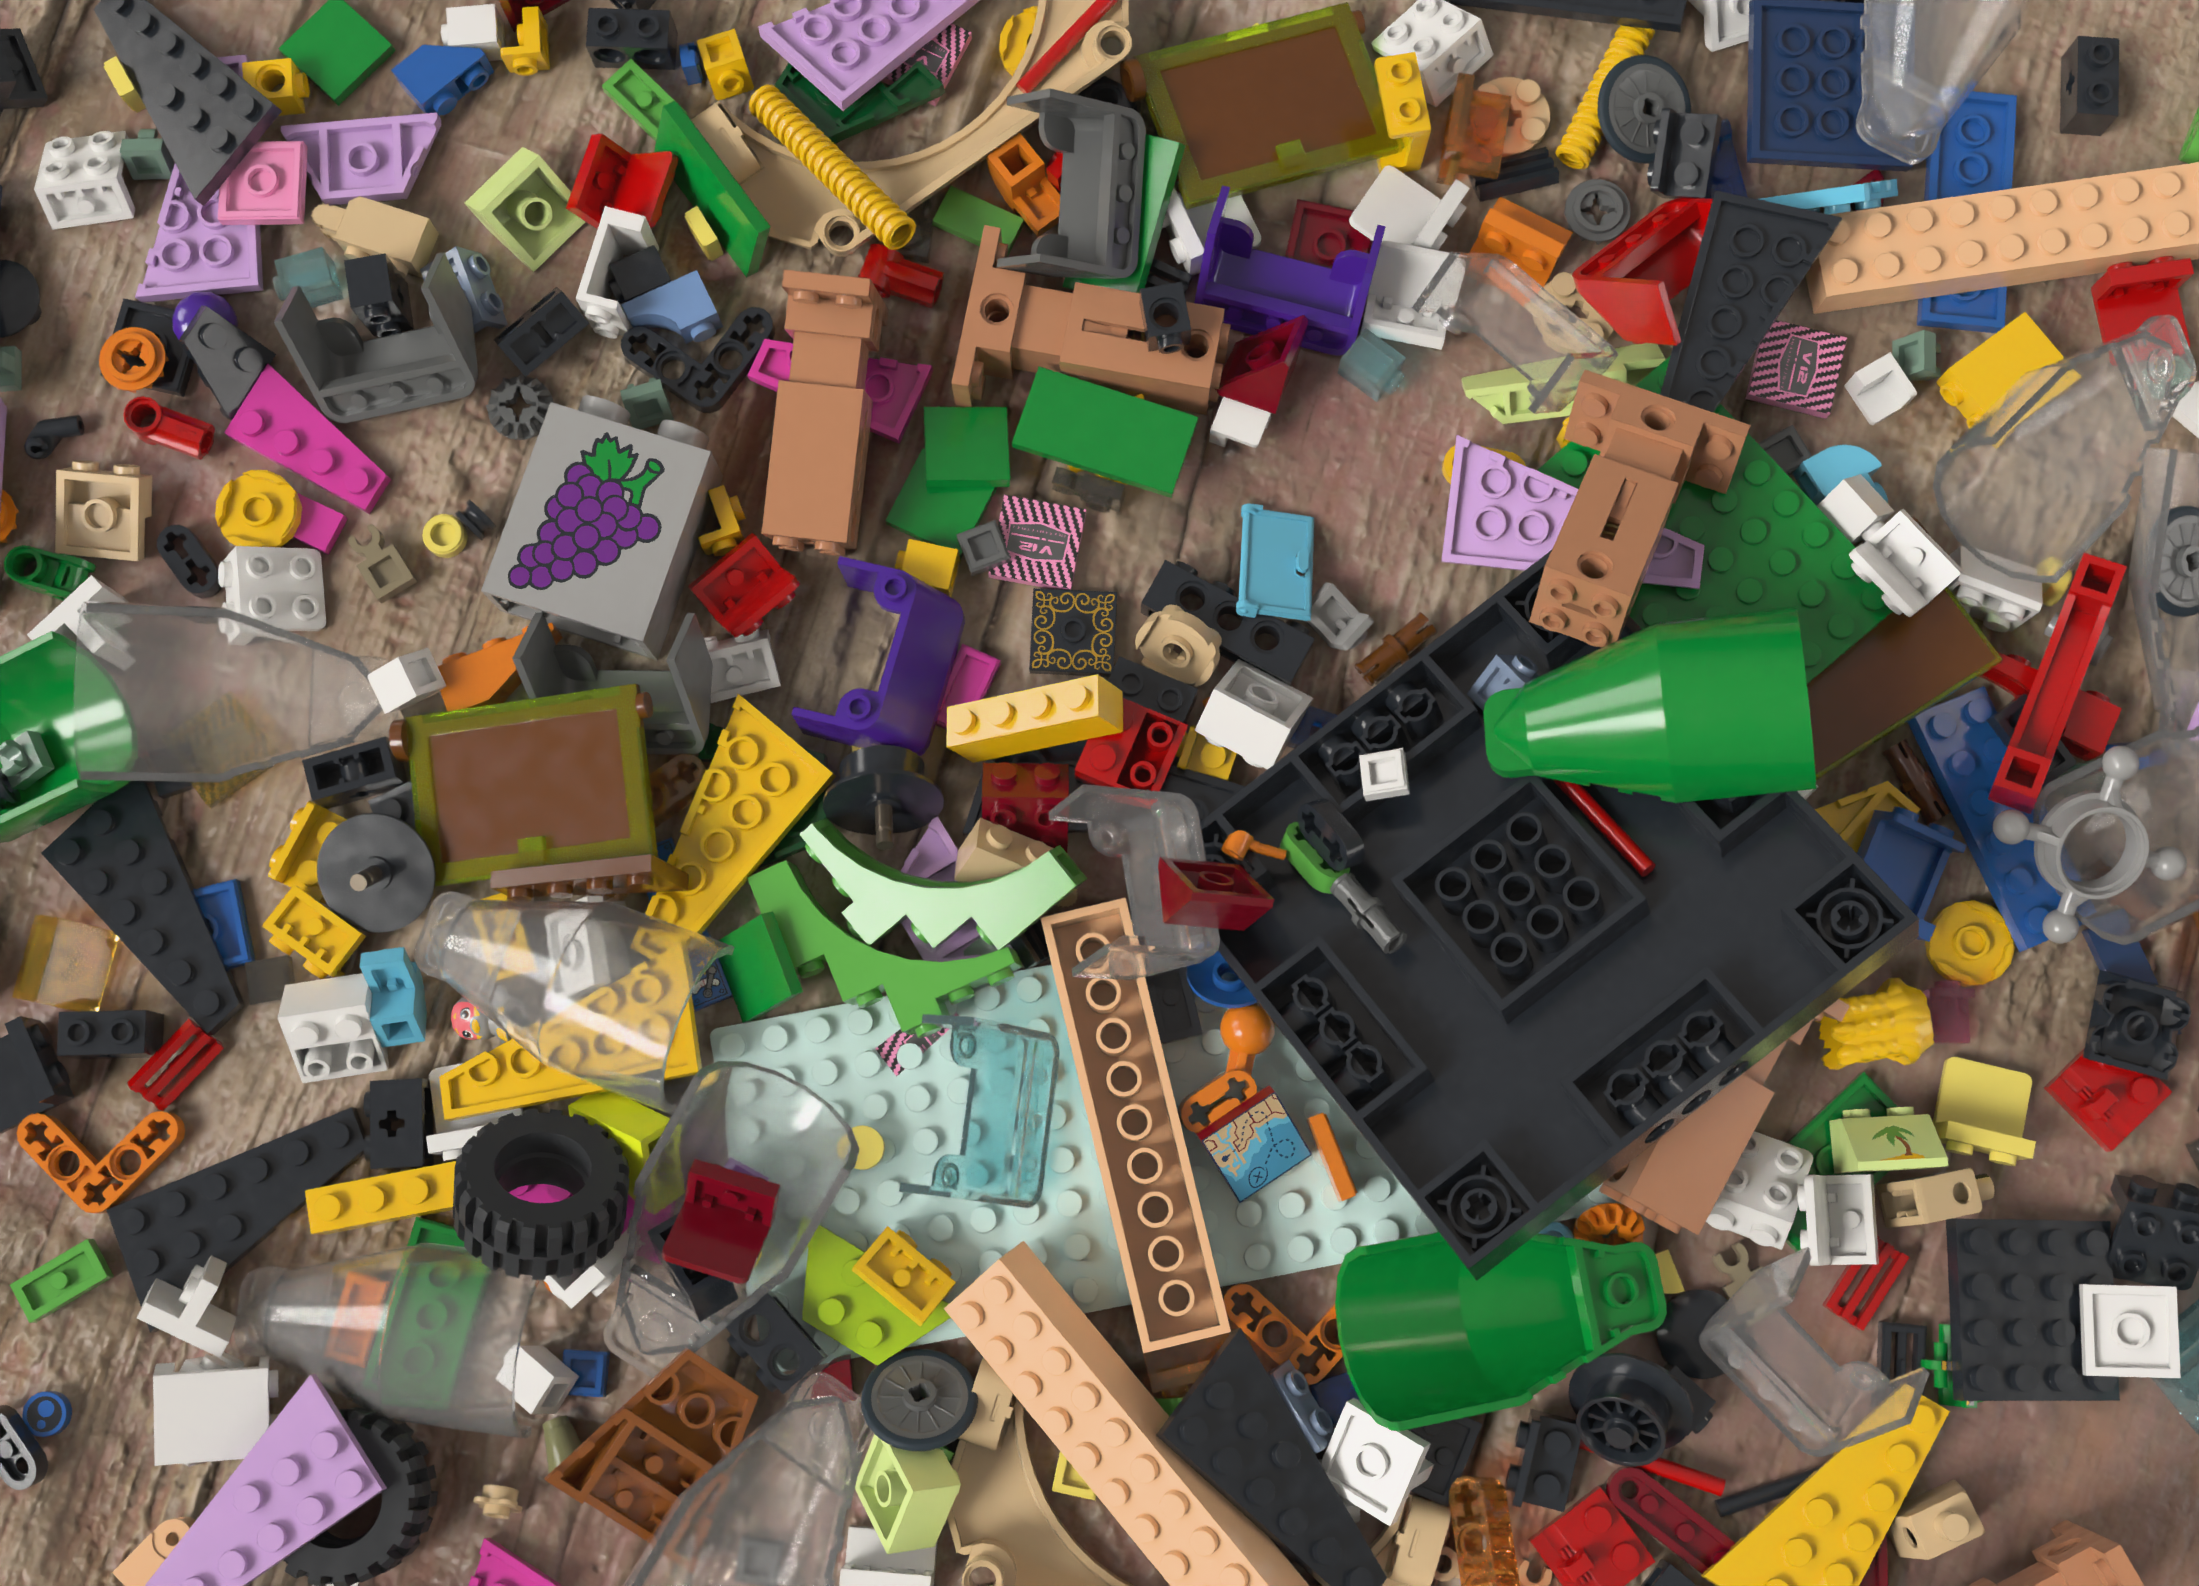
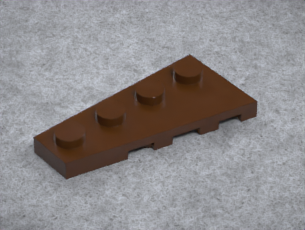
[490,854,689,903]

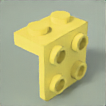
[1933,1057,2036,1166]

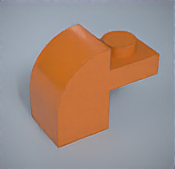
[987,133,1060,237]

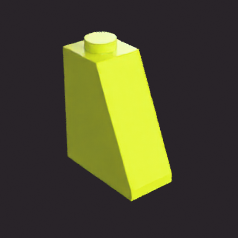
[568,1091,683,1213]

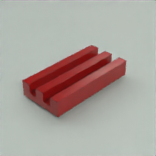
[127,1018,224,1111]
[1822,1236,1910,1331]

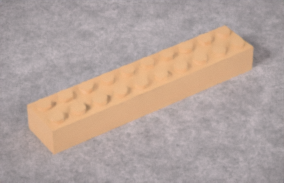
[1806,162,2199,314]
[1041,897,1231,1353]
[944,1241,1309,1586]

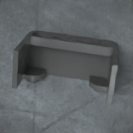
[997,88,1146,279]
[274,252,478,423]
[512,613,713,755]

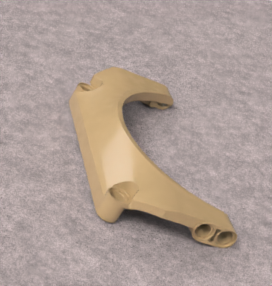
[691,0,1132,257]
[947,1357,1452,1586]

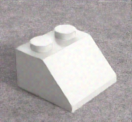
[1194,659,1313,769]

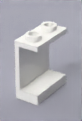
[576,206,659,339]
[153,1356,279,1466]

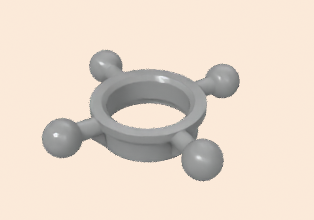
[1993,746,2187,944]

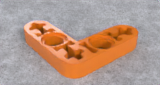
[17,1111,185,1214]
[1223,1284,1343,1385]

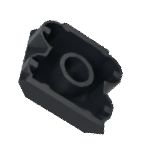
[2083,970,2191,1080]

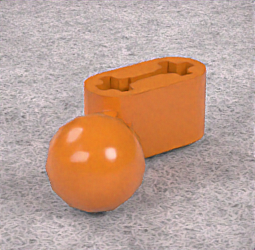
[1178,1003,1275,1133]

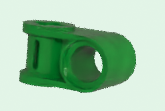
[4,545,97,601]

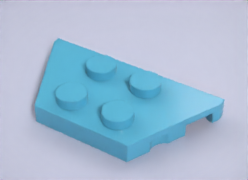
[1758,179,1898,215]

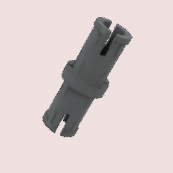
[1330,873,1407,954]

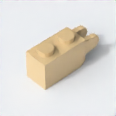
[311,196,439,278]
[954,818,1078,908]

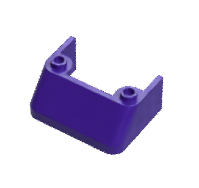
[1194,185,1386,355]
[791,556,965,756]

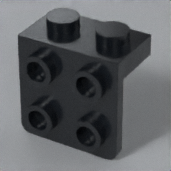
[0,1016,75,1134]
[2109,1174,2199,1290]

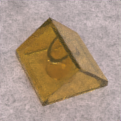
[12,914,119,1011]

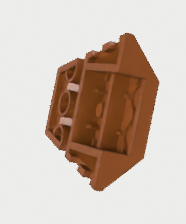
[544,1347,759,1573]

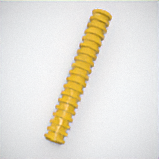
[1555,25,1655,169]
[749,84,916,250]

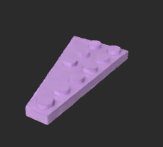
[758,0,980,111]
[135,55,263,303]
[1442,435,1704,589]
[145,1374,387,1586]

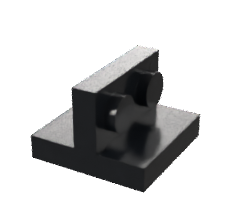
[0,28,48,116]

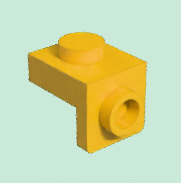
[698,485,746,556]

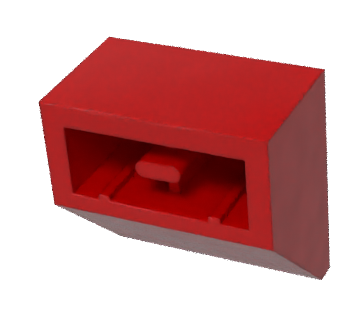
[1075,698,1188,805]

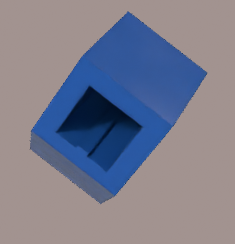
[391,45,494,116]

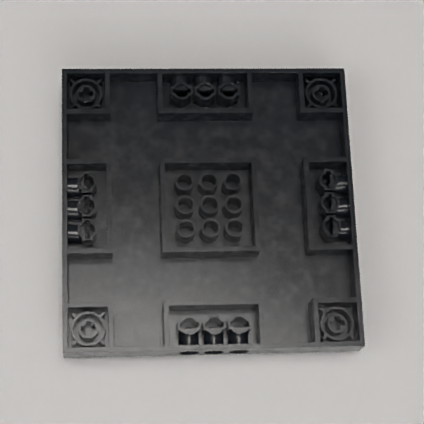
[1148,550,1919,1281]

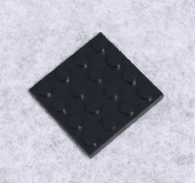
[1946,1218,2120,1401]

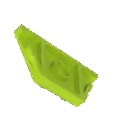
[802,1221,951,1366]

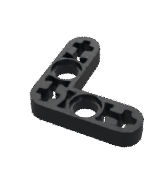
[621,307,775,413]

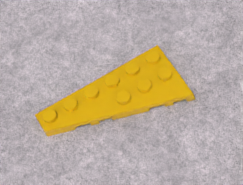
[632,694,836,961]
[439,943,703,1121]
[1700,1387,1950,1586]

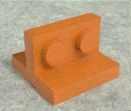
[1460,197,1573,307]

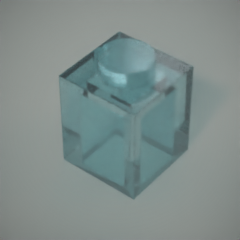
[272,247,344,308]
[1337,328,1406,402]

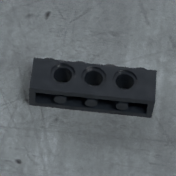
[1141,560,1315,686]

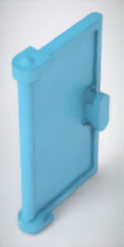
[1236,503,1315,621]

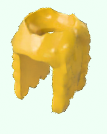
[1816,978,1934,1070]

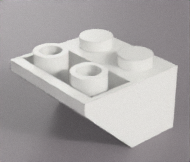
[1944,546,2043,632]
[278,973,389,1083]

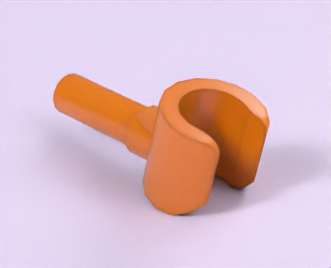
[1221,830,1287,861]

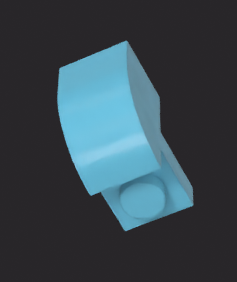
[1792,445,1888,506]
[360,947,427,1048]

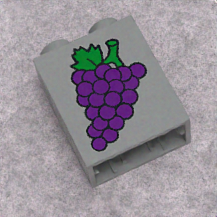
[481,395,723,661]

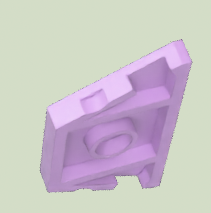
[281,113,441,205]
[901,816,1013,962]

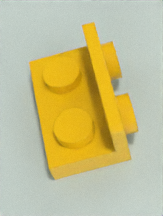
[268,800,347,904]
[262,885,366,979]
[852,1226,956,1327]

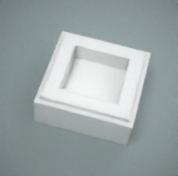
[1359,748,1410,801]

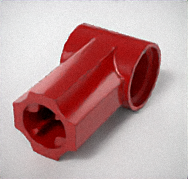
[858,244,944,309]
[123,396,215,460]

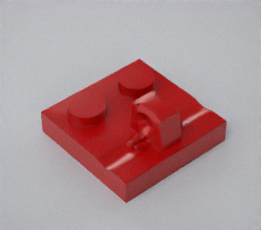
[2044,1049,2172,1152]
[1528,1486,1656,1586]

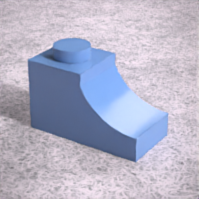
[621,270,723,344]

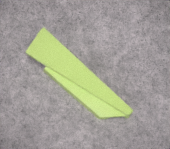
[1461,343,1665,424]

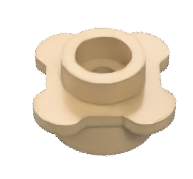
[473,1485,523,1519]

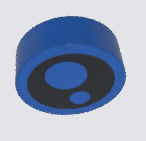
[22,1391,72,1437]

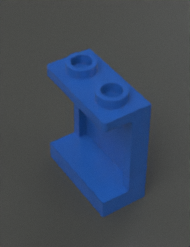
[1857,806,1967,942]

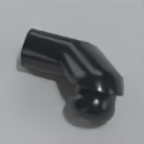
[24,415,84,460]

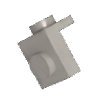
[1306,582,1374,651]

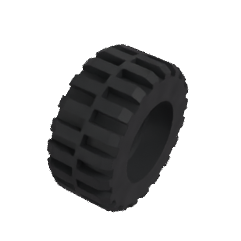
[453,1109,630,1280]
[284,1407,438,1586]

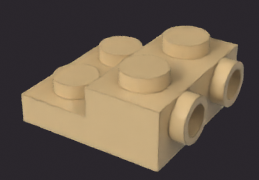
[55,460,152,561]

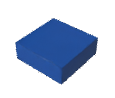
[562,1349,610,1397]

